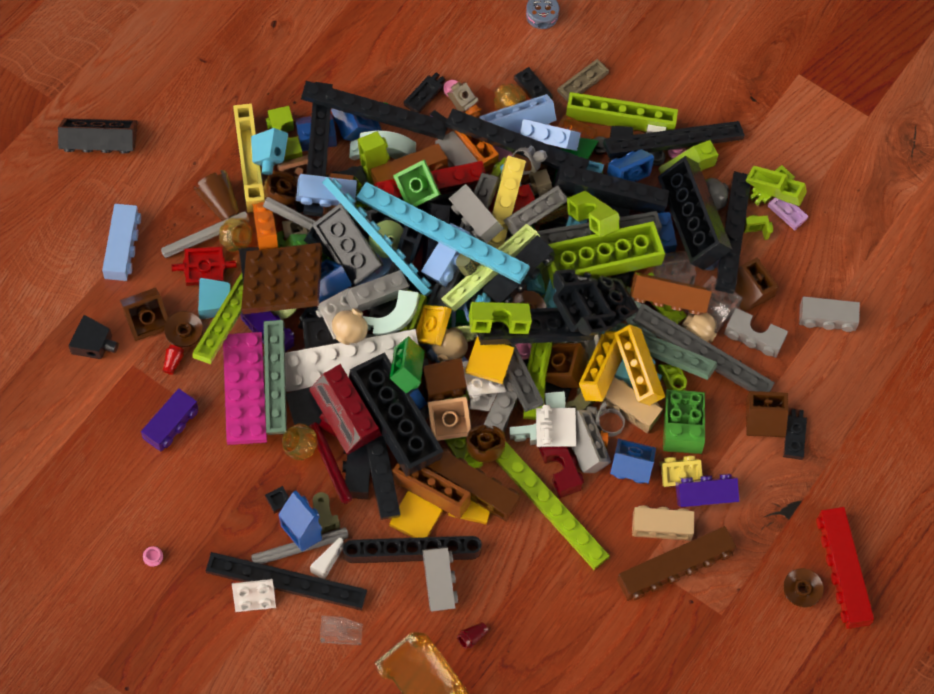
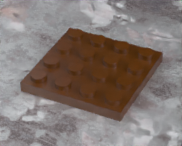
[241,243,322,314]

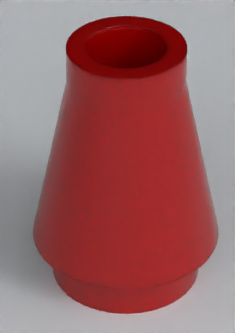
[162,345,184,375]

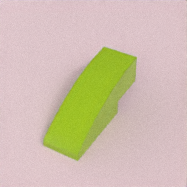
[746,166,807,206]

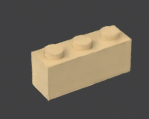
[600,377,663,434]
[632,505,694,541]

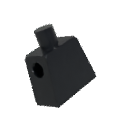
[68,315,119,359]

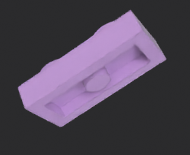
[768,198,808,231]

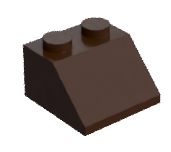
[120,287,168,341]
[545,343,589,388]
[422,358,467,402]

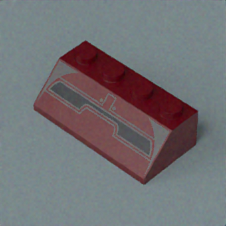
[309,364,381,455]

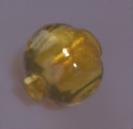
[494,83,526,110]
[219,218,253,252]
[282,423,317,461]

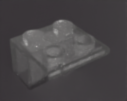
[652,251,696,285]
[686,276,742,333]

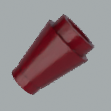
[457,622,488,649]

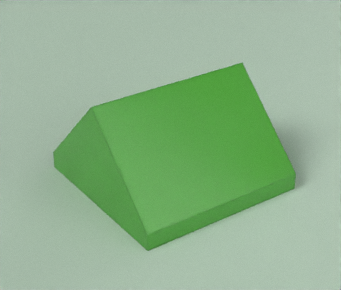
[393,160,441,207]

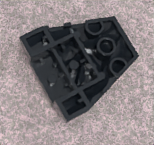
[553,269,639,336]

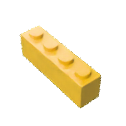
[614,324,665,405]
[579,331,622,401]

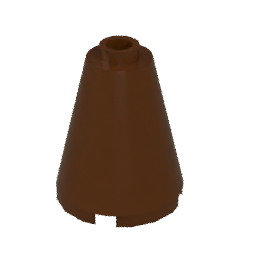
[194,170,240,221]

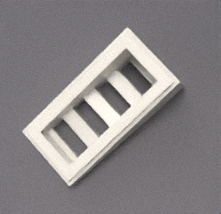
[310,537,344,579]

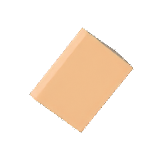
[427,397,471,440]

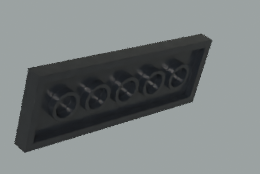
[478,308,595,345]

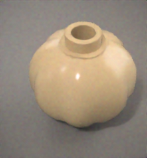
[332,308,368,345]
[681,313,717,343]
[432,328,468,362]

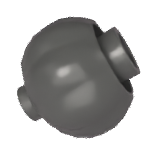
[705,178,729,211]

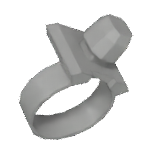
[511,146,547,175]
[586,402,625,437]

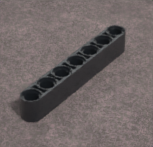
[343,536,482,563]

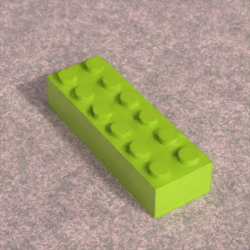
[546,221,665,289]

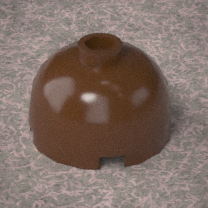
[263,171,297,207]
[466,425,505,463]

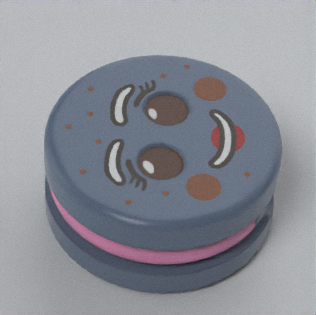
[526,0,559,29]

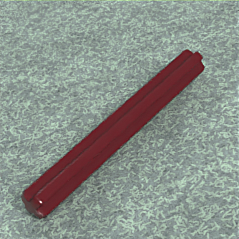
[309,422,352,504]

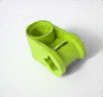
[658,364,687,391]

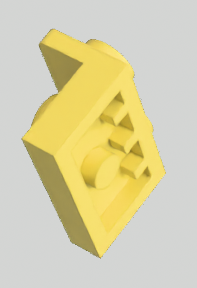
[659,456,702,487]

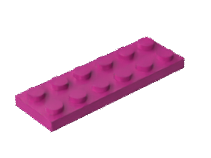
[223,332,267,445]

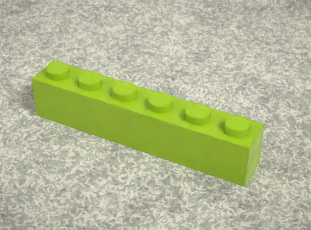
[566,92,678,132]

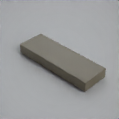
[557,59,609,102]

